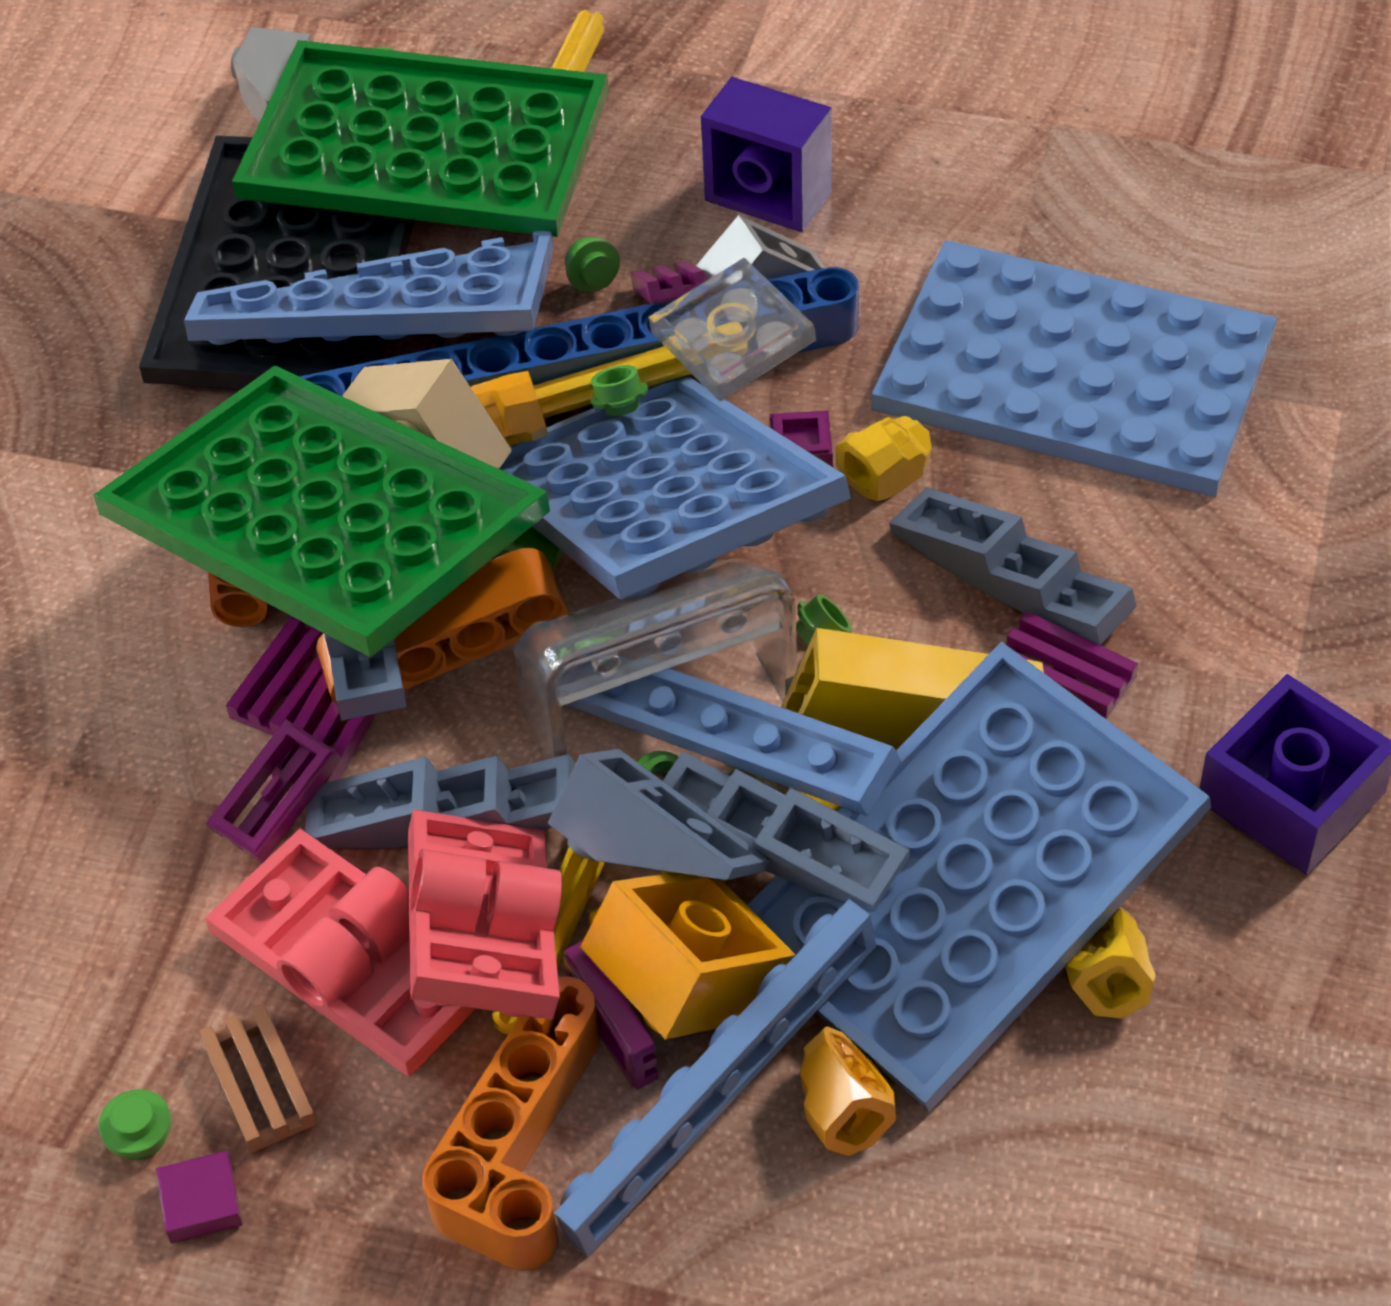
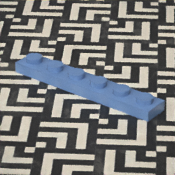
[545,637,901,816]
[554,899,876,1257]

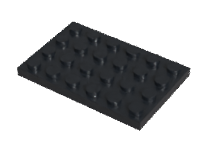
[139,135,415,389]

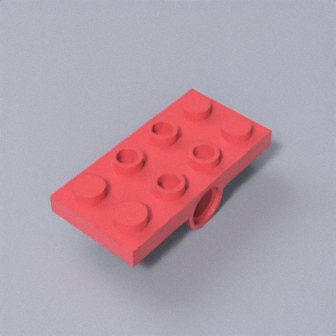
[408,809,562,1020]
[205,828,476,1078]

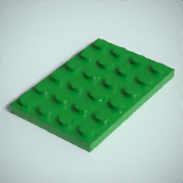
[232,40,609,237]
[93,366,550,658]

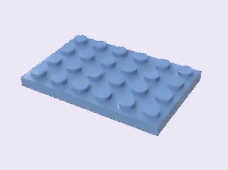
[871,240,1278,497]
[500,376,851,600]
[747,642,1211,1112]

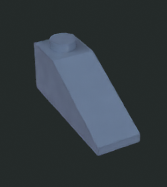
[548,749,770,880]

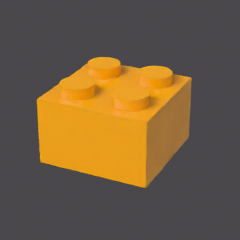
[580,872,796,1040]

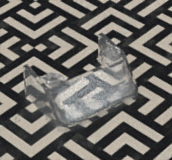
[514,558,797,760]

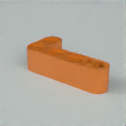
[316,548,581,705]
[422,976,600,1271]

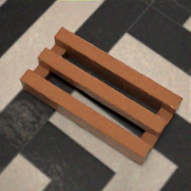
[198,1003,317,1154]

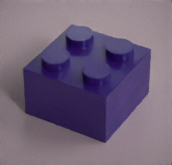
[701,76,832,233]
[1199,674,1391,875]

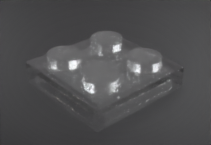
[648,258,816,402]

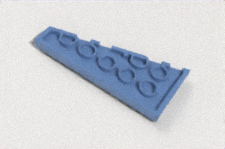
[184,231,555,345]

